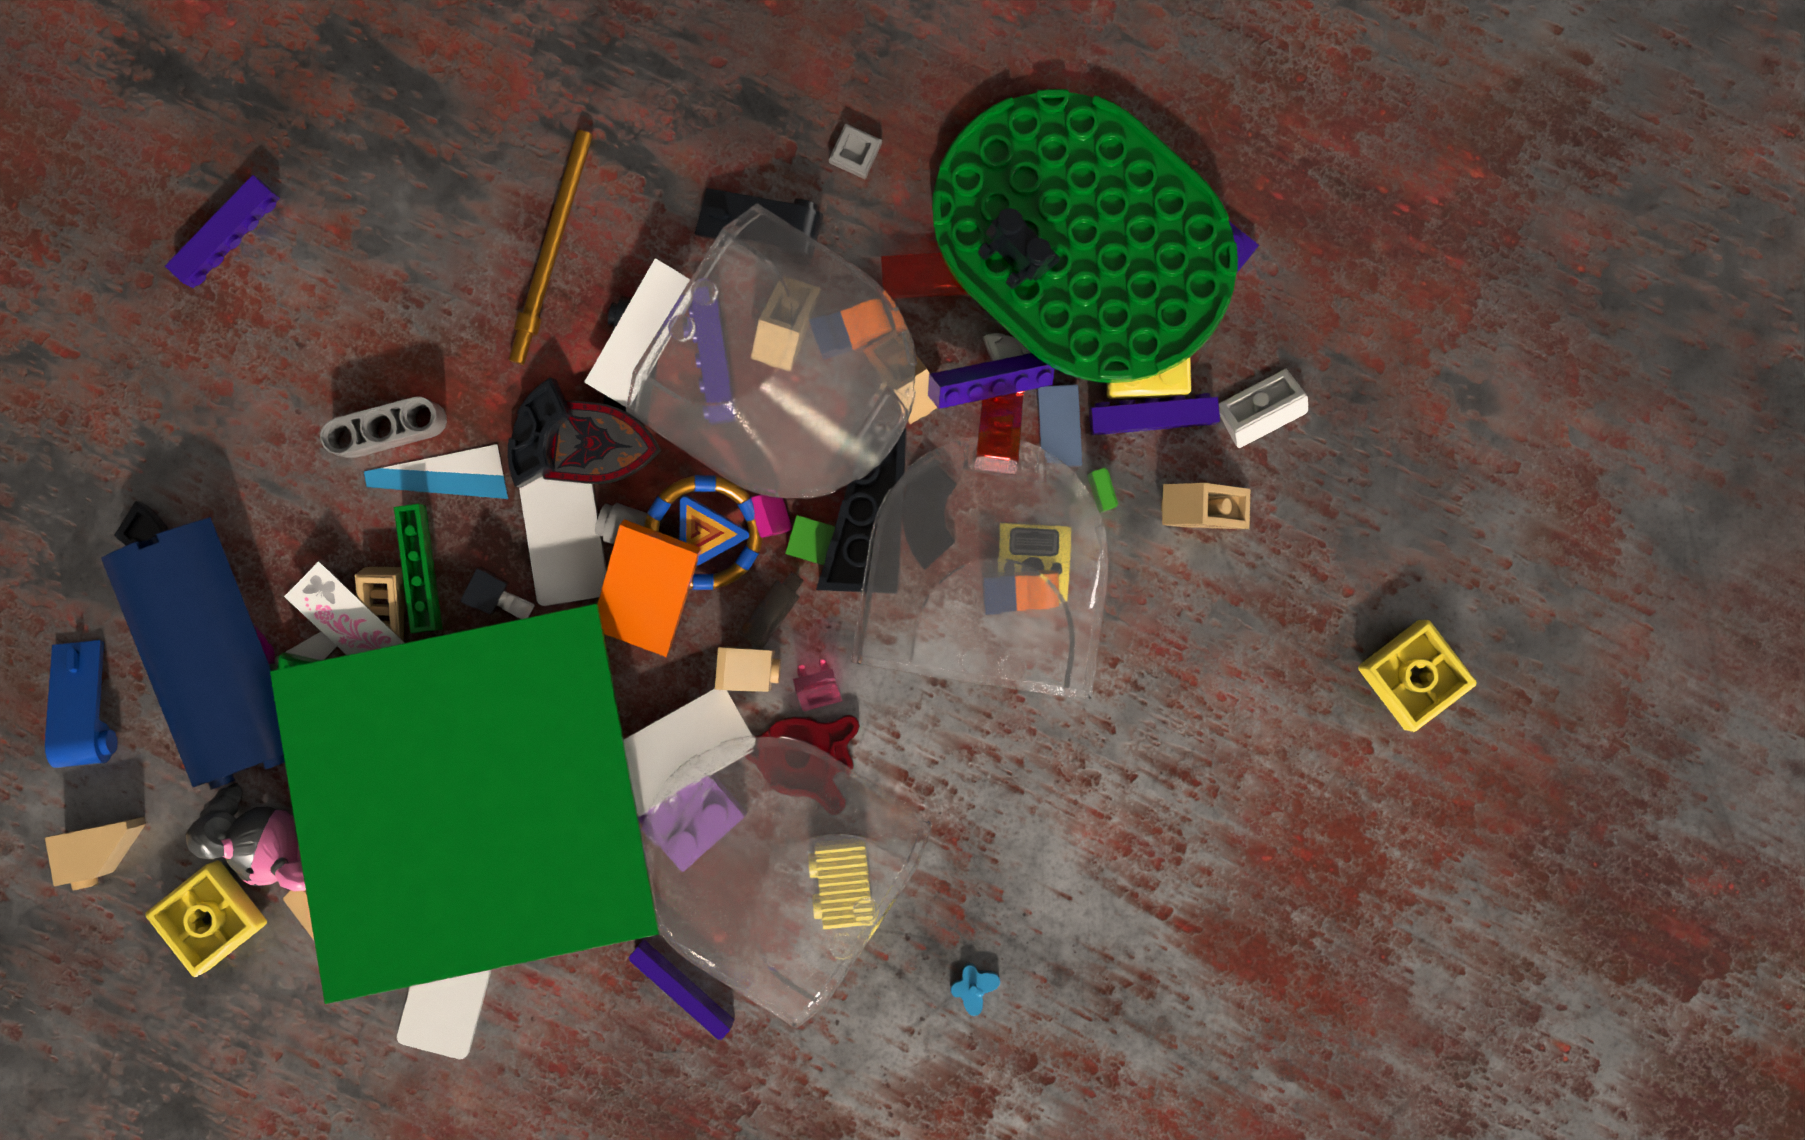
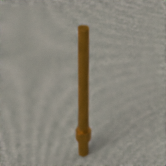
[508,130,593,365]

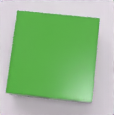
[1087,468,1118,513]
[785,515,835,565]

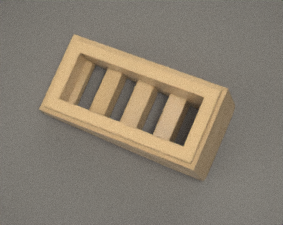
[355,567,405,641]

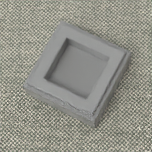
[829,123,882,180]

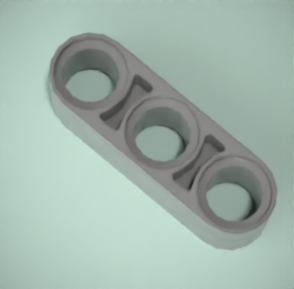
[320,397,447,458]

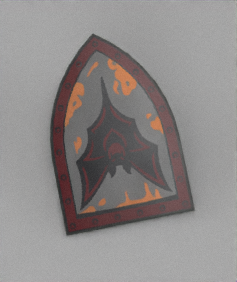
[543,400,661,484]

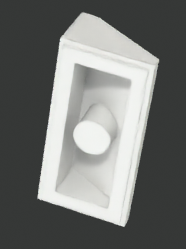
[1219,368,1308,448]

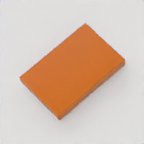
[598,519,702,657]

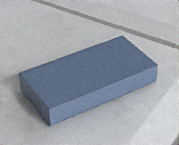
[1037,385,1082,468]

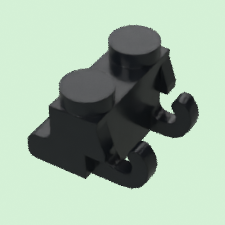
[978,208,1060,289]

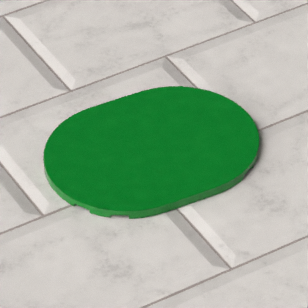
[932,89,1238,383]

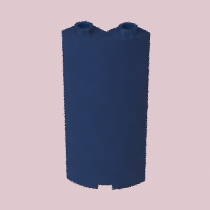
[101,517,285,790]

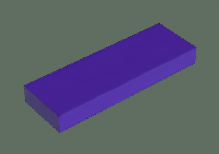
[628,939,735,1040]

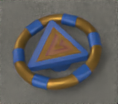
[644,475,763,590]

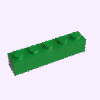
[394,504,443,633]

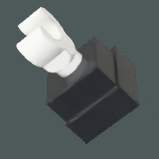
[460,567,534,619]

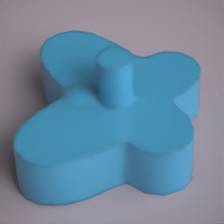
[950,963,1000,1016]

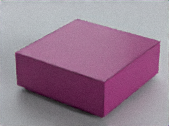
[752,491,793,538]

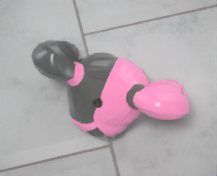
[186,783,306,892]

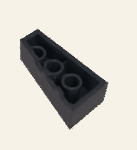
[816,426,907,594]

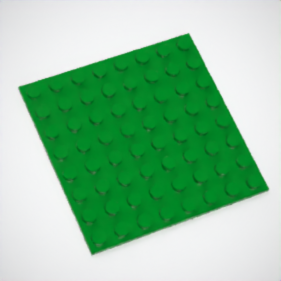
[270,604,660,1004]

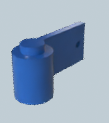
[45,640,118,768]

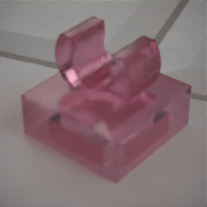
[793,659,842,712]

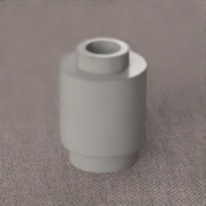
[595,503,647,544]

